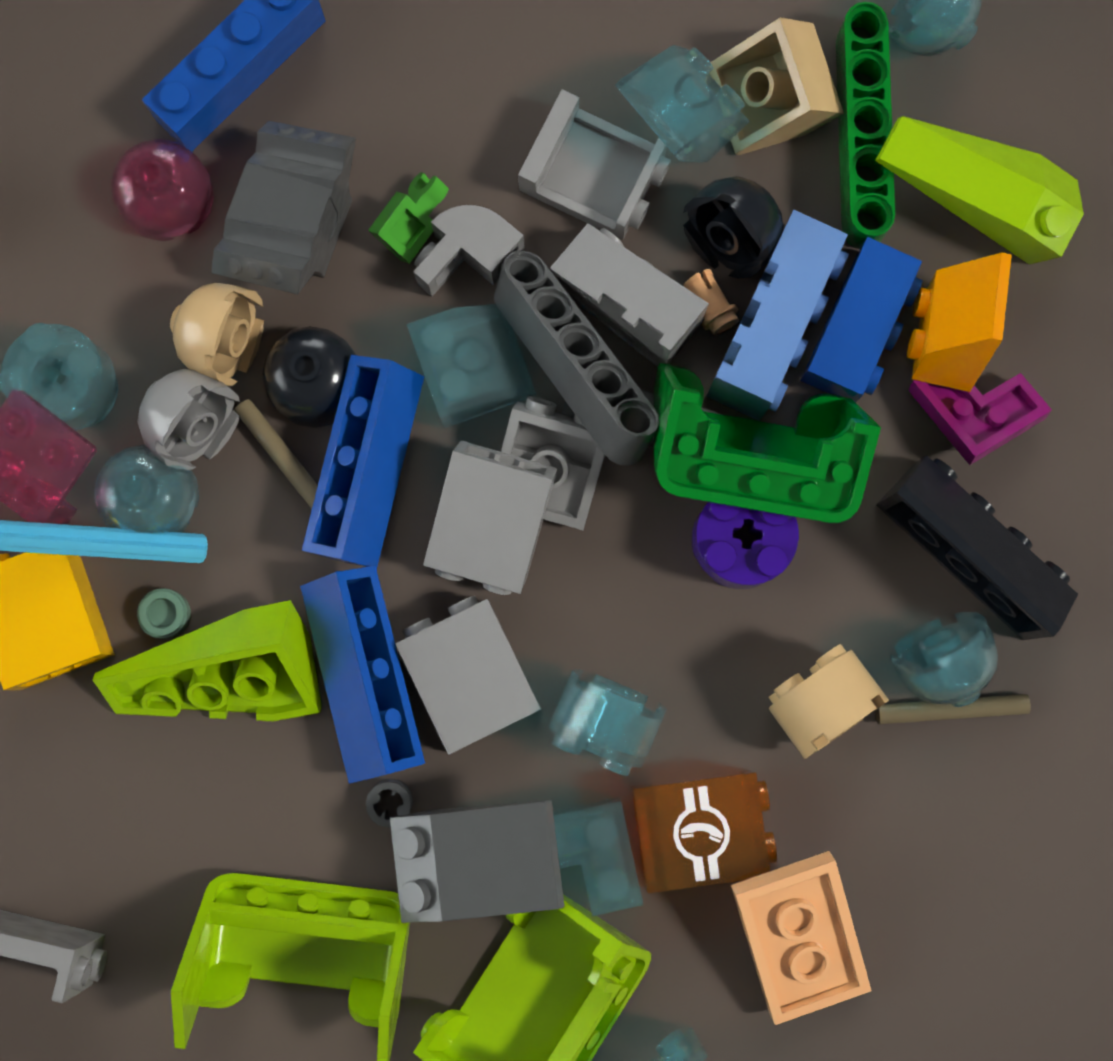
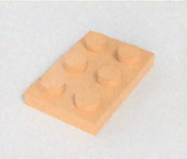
[731,851,872,1025]

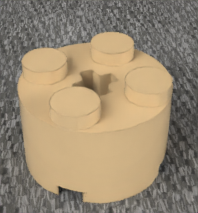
[768,644,889,759]

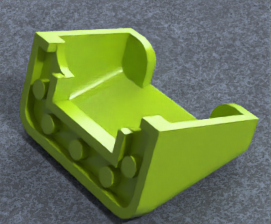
[413,894,651,1061]

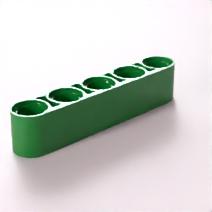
[836,1,895,249]

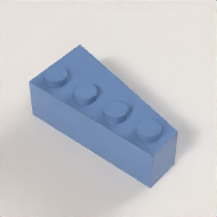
[706,210,849,421]

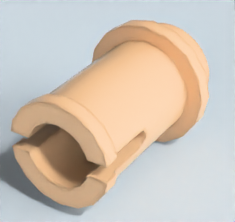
[683,269,739,336]

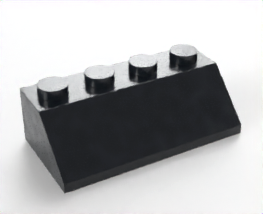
[876,455,1078,640]

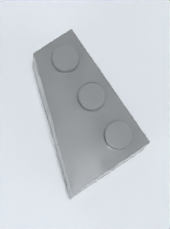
[550,223,709,367]

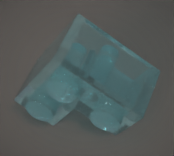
[553,797,643,916]

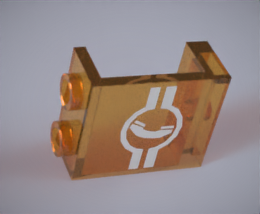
[631,770,777,893]

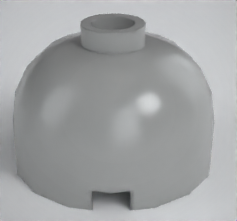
[137,369,240,471]

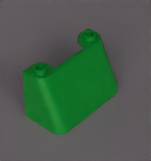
[654,363,881,523]

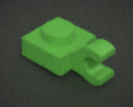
[368,172,449,264]

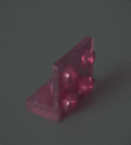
[0,389,97,525]

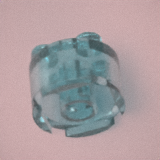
[0,323,118,433]
[548,669,667,776]

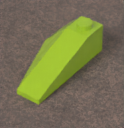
[875,116,1084,265]
[93,600,322,721]

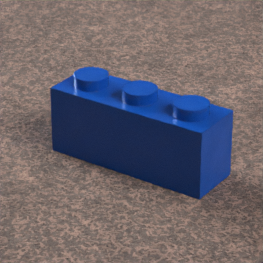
[800,237,923,402]

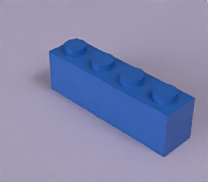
[142,0,326,153]
[301,355,425,569]
[300,565,425,784]

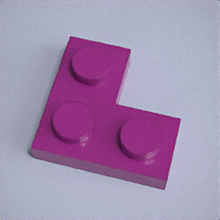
[908,373,1052,466]

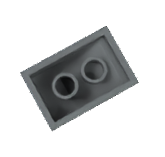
[390,800,565,923]

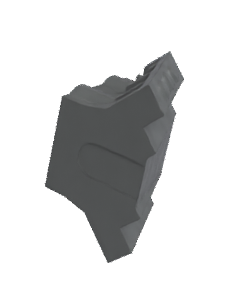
[211,121,356,295]

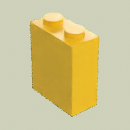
[0,552,115,690]

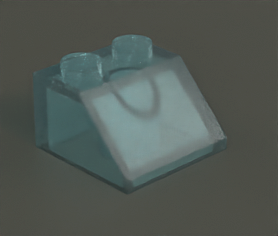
[615,45,750,162]
[406,304,536,428]

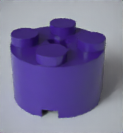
[691,502,799,589]

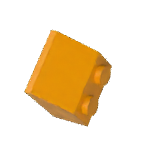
[907,252,1012,392]

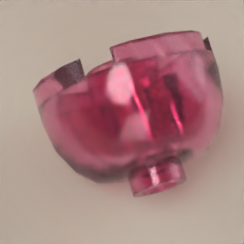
[111,138,214,242]

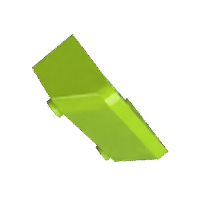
[171,873,410,1061]

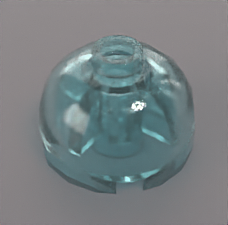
[889,0,982,57]
[94,445,200,534]
[890,612,998,707]

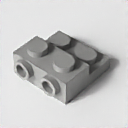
[501,396,605,531]

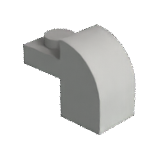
[413,205,525,297]

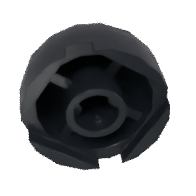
[683,176,784,279]
[262,326,357,428]

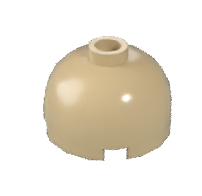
[170,283,264,386]

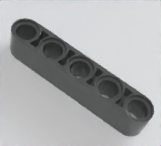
[494,251,659,466]

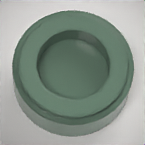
[137,588,191,639]

